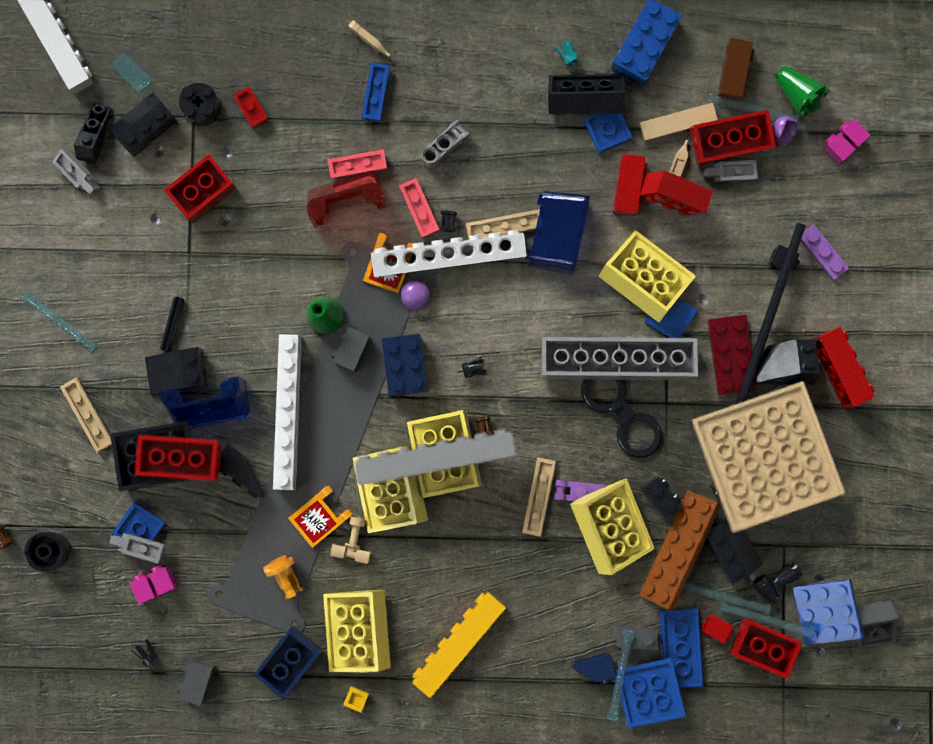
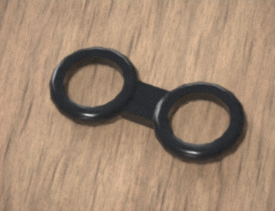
[581,380,662,458]

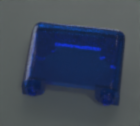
[525,191,590,275]
[160,376,250,429]

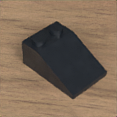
[756,339,820,385]
[145,347,208,395]

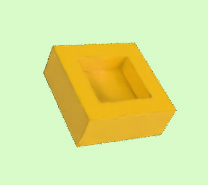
[343,686,369,712]

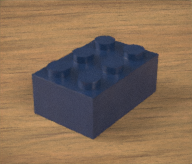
[382,334,427,397]
[253,626,323,700]

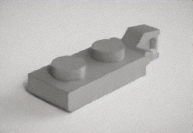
[52,147,100,194]
[703,160,758,182]
[109,533,166,564]

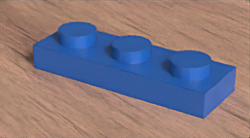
[361,62,390,122]

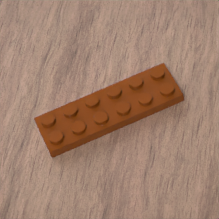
[639,490,721,611]

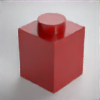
[701,613,733,643]

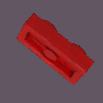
[233,86,269,129]

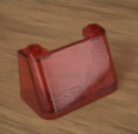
[306,172,387,228]

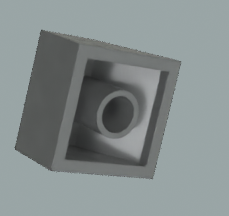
[855,600,899,649]

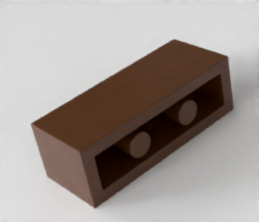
[717,38,755,102]

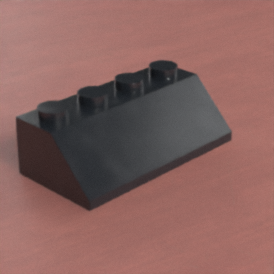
[548,73,625,115]

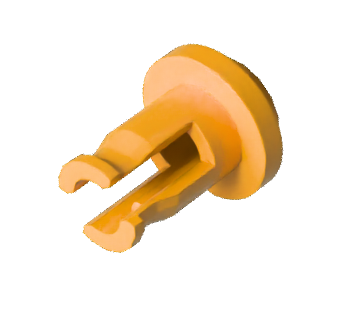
[263,555,303,599]

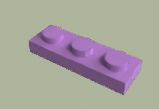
[801,224,849,281]

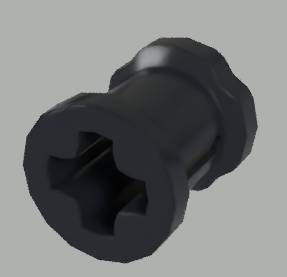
[440,211,457,232]

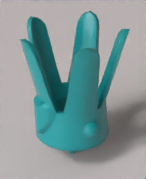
[554,38,579,67]

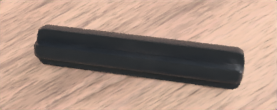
[160,296,184,352]

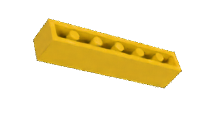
[412,591,506,698]

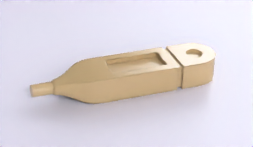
[348,20,391,57]
[669,140,689,177]

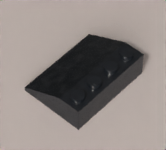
[110,421,196,492]

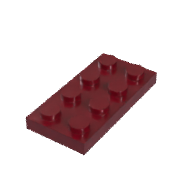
[707,315,757,395]

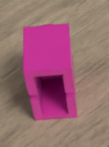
[823,119,870,165]
[129,564,178,605]

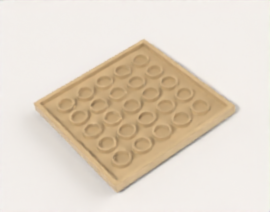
[691,382,845,532]

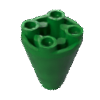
[775,66,830,118]
[306,296,344,334]

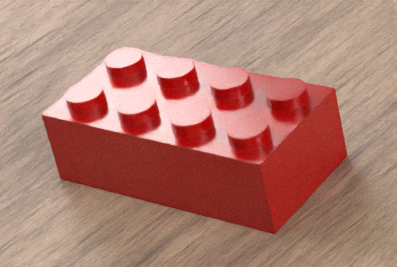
[689,109,776,164]
[811,327,875,409]
[135,435,222,481]

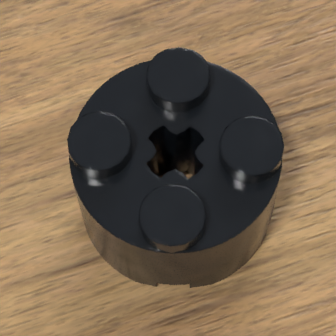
[179,83,221,126]
[24,531,70,572]

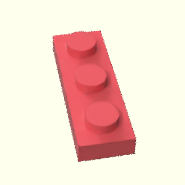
[328,150,387,180]
[399,178,439,238]

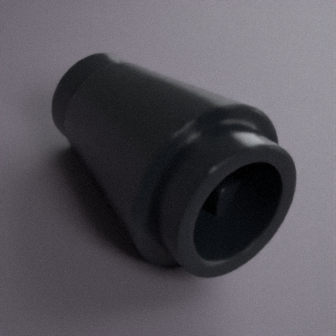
[773,562,803,588]
[753,574,780,604]

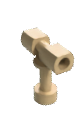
[330,516,371,564]

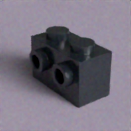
[641,476,682,519]

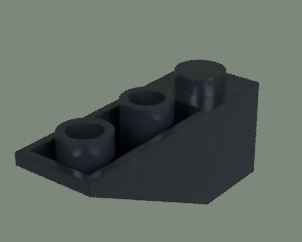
[74,103,112,164]
[219,445,265,498]

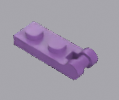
[554,480,609,501]

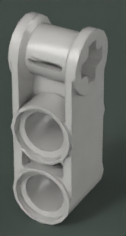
[422,120,470,168]

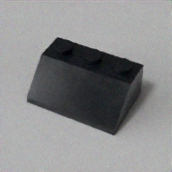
[109,92,177,157]
[705,517,763,584]

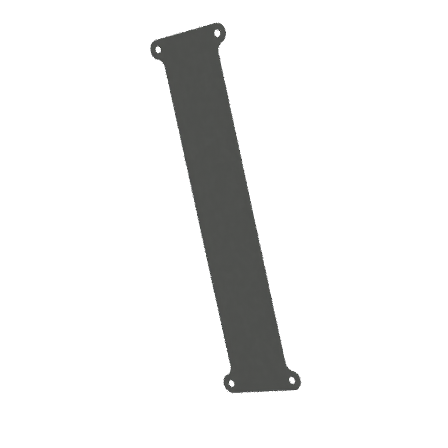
[209,242,437,632]

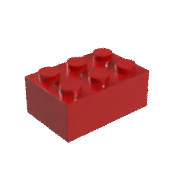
[164,154,236,223]
[640,170,713,217]
[729,617,802,679]

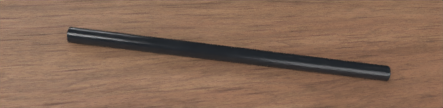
[735,223,806,405]

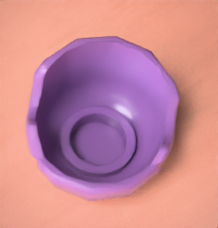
[772,116,798,146]
[401,279,429,311]

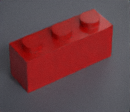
[613,154,648,216]

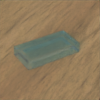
[110,52,151,93]

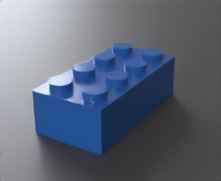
[611,0,683,86]

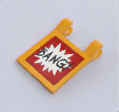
[363,233,413,294]
[288,486,352,548]

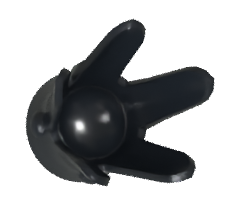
[458,356,487,378]
[130,639,158,668]

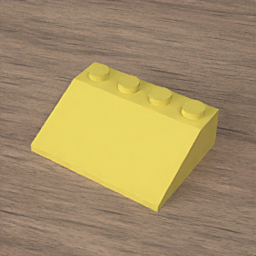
[598,230,696,322]
[407,410,482,498]
[352,445,428,533]
[570,479,655,575]
[323,590,391,672]

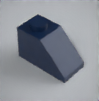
[571,652,616,684]

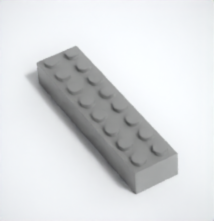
[541,337,698,380]
[354,429,516,485]

